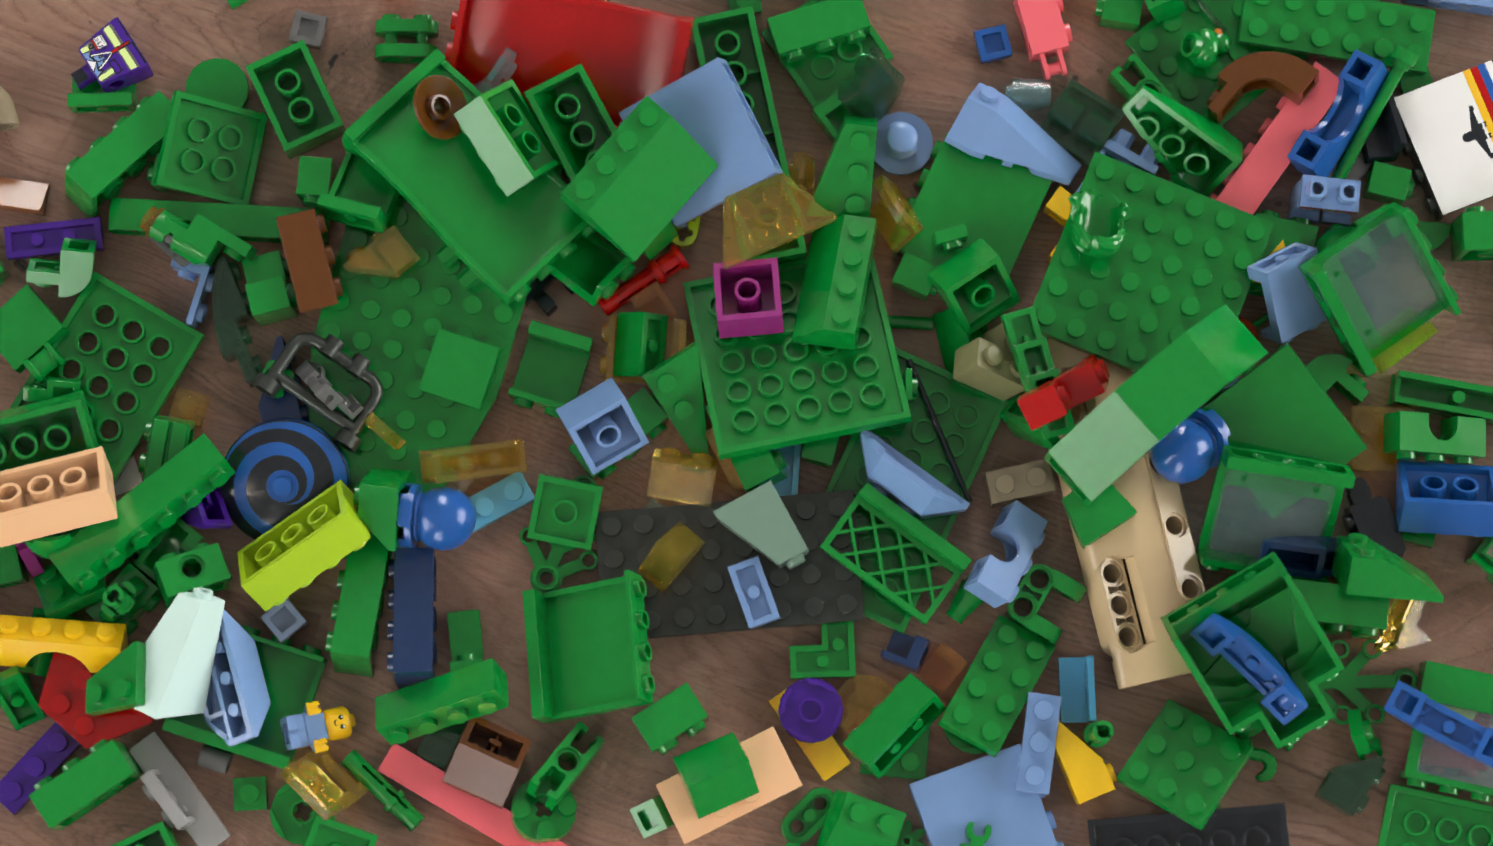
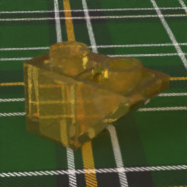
[343,225,421,279]

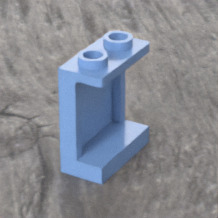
[1247,242,1327,344]

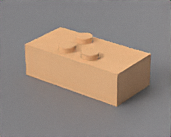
[0,446,118,548]
[656,726,802,845]

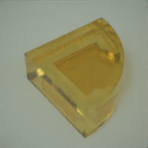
[365,413,406,450]

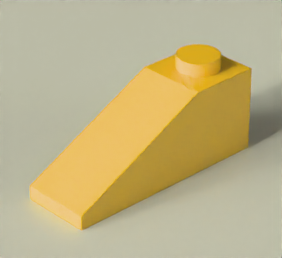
[1054,721,1117,805]

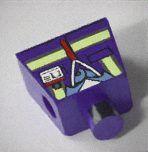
[71,16,154,93]

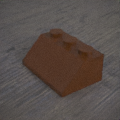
[276,208,343,313]

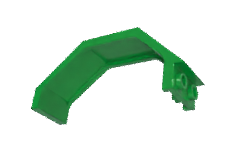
[1044,304,1268,507]

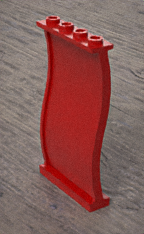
[445,0,695,129]

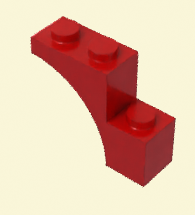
[1017,354,1111,431]

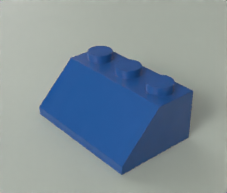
[1395,461,1493,537]

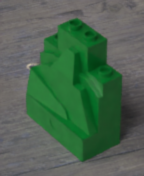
[1161,551,1345,749]

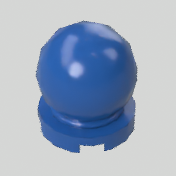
[1150,408,1231,484]
[397,483,476,551]

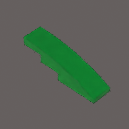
[1000,306,1075,440]

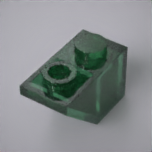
[1314,756,1386,817]

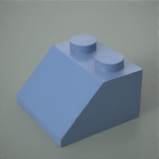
[556,377,649,475]

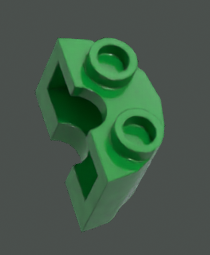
[134,518,204,582]

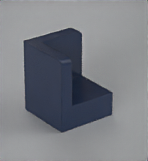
[880,631,931,675]

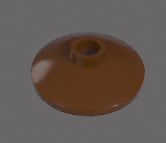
[413,75,467,140]

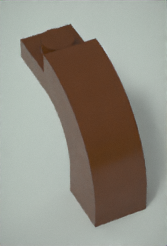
[1207,51,1319,125]

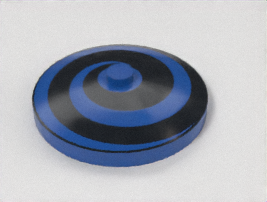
[220,418,351,540]

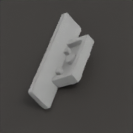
[130,732,231,846]

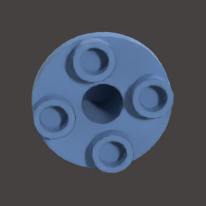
[874,112,933,176]

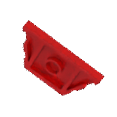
[38,652,155,750]

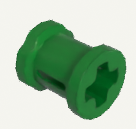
[22,341,66,384]

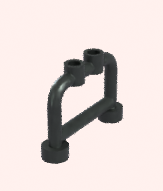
[252,332,383,453]

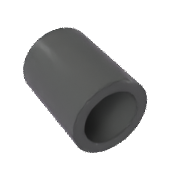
[197,744,233,775]

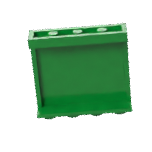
[891,133,1052,275]
[1201,342,1367,518]
[522,570,655,723]
[162,625,328,771]

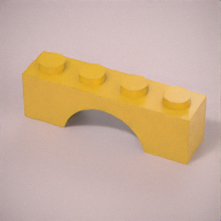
[0,615,128,673]

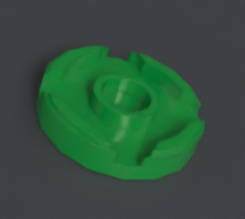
[185,58,250,108]

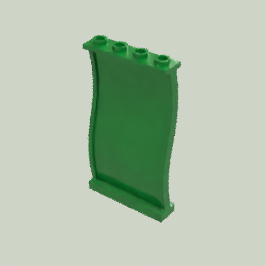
[342,48,596,306]

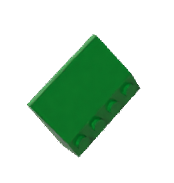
[560,95,718,263]

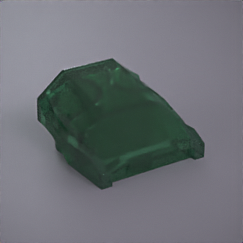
[838,46,905,123]

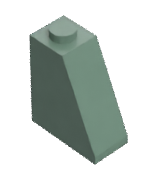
[713,481,809,569]

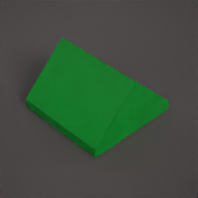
[672,732,759,819]

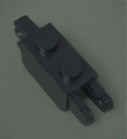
[1342,477,1406,557]

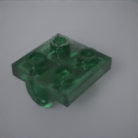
[1040,78,1124,166]

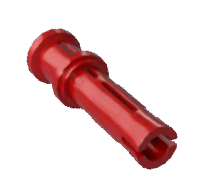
[598,244,690,317]

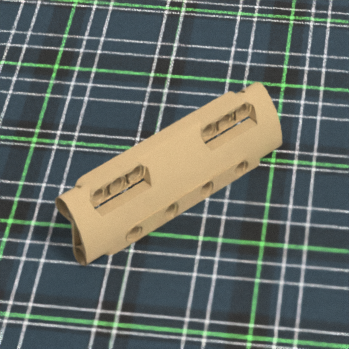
[1047,339,1206,690]

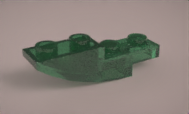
[212,255,264,387]

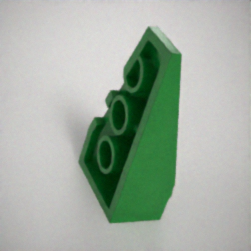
[1122,85,1243,196]

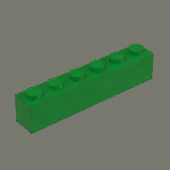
[48,433,236,595]

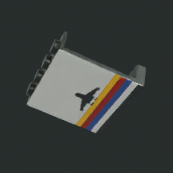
[1394,60,1493,221]

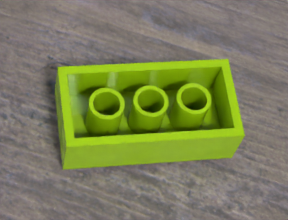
[237,480,370,612]

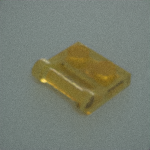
[280,749,367,821]

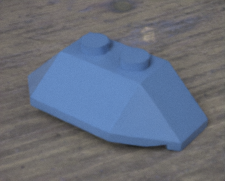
[860,430,970,519]
[204,610,271,746]

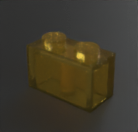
[646,447,719,507]

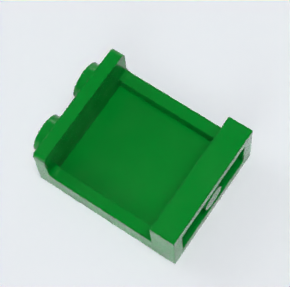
[316,144,400,233]
[550,233,636,307]

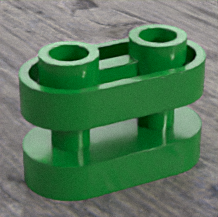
[374,14,439,64]

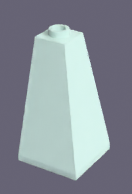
[134,587,225,719]

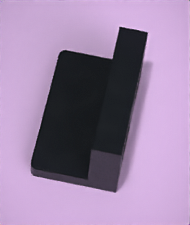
[1361,93,1407,164]

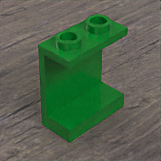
[508,320,594,419]

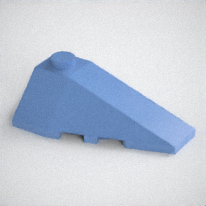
[944,82,1081,185]

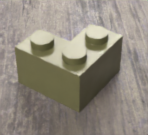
[953,323,1024,401]

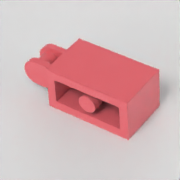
[1013,0,1073,81]

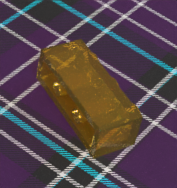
[419,439,527,484]

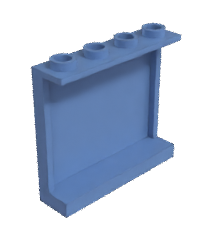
[619,57,783,228]
[908,744,1064,846]

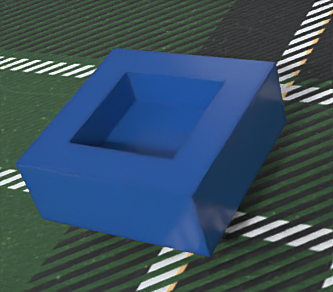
[973,24,1013,64]

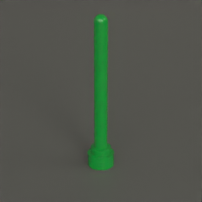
[1331,45,1420,179]

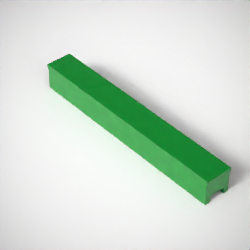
[1387,370,1493,425]

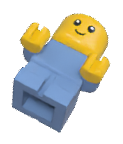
[280,701,356,753]

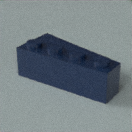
[387,547,438,690]

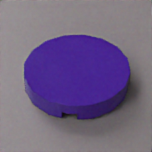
[778,678,844,744]

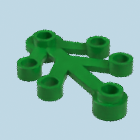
[519,475,598,593]
[1317,639,1418,725]

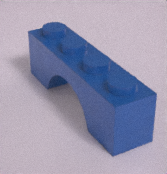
[1287,49,1389,177]

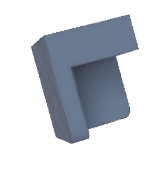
[260,598,310,643]

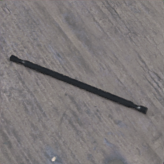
[906,359,972,502]

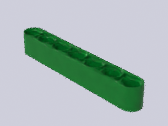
[108,198,330,245]

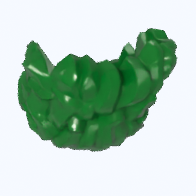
[1068,190,1129,258]

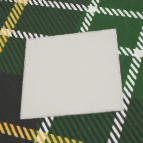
[114,456,142,496]

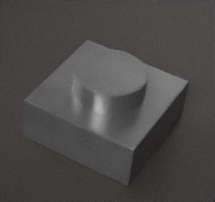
[289,10,328,50]

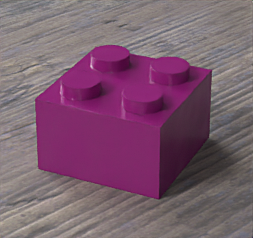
[713,258,784,338]

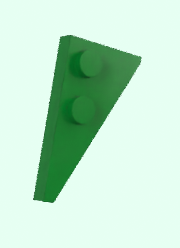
[642,342,710,470]

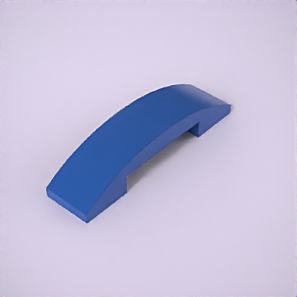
[1190,613,1308,725]
[1383,680,1493,768]

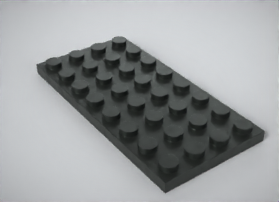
[596,490,864,639]

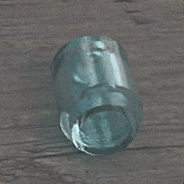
[1004,79,1051,111]

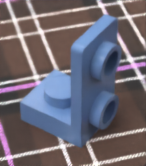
[170,259,218,329]

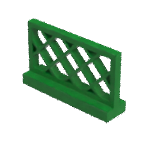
[819,483,972,625]

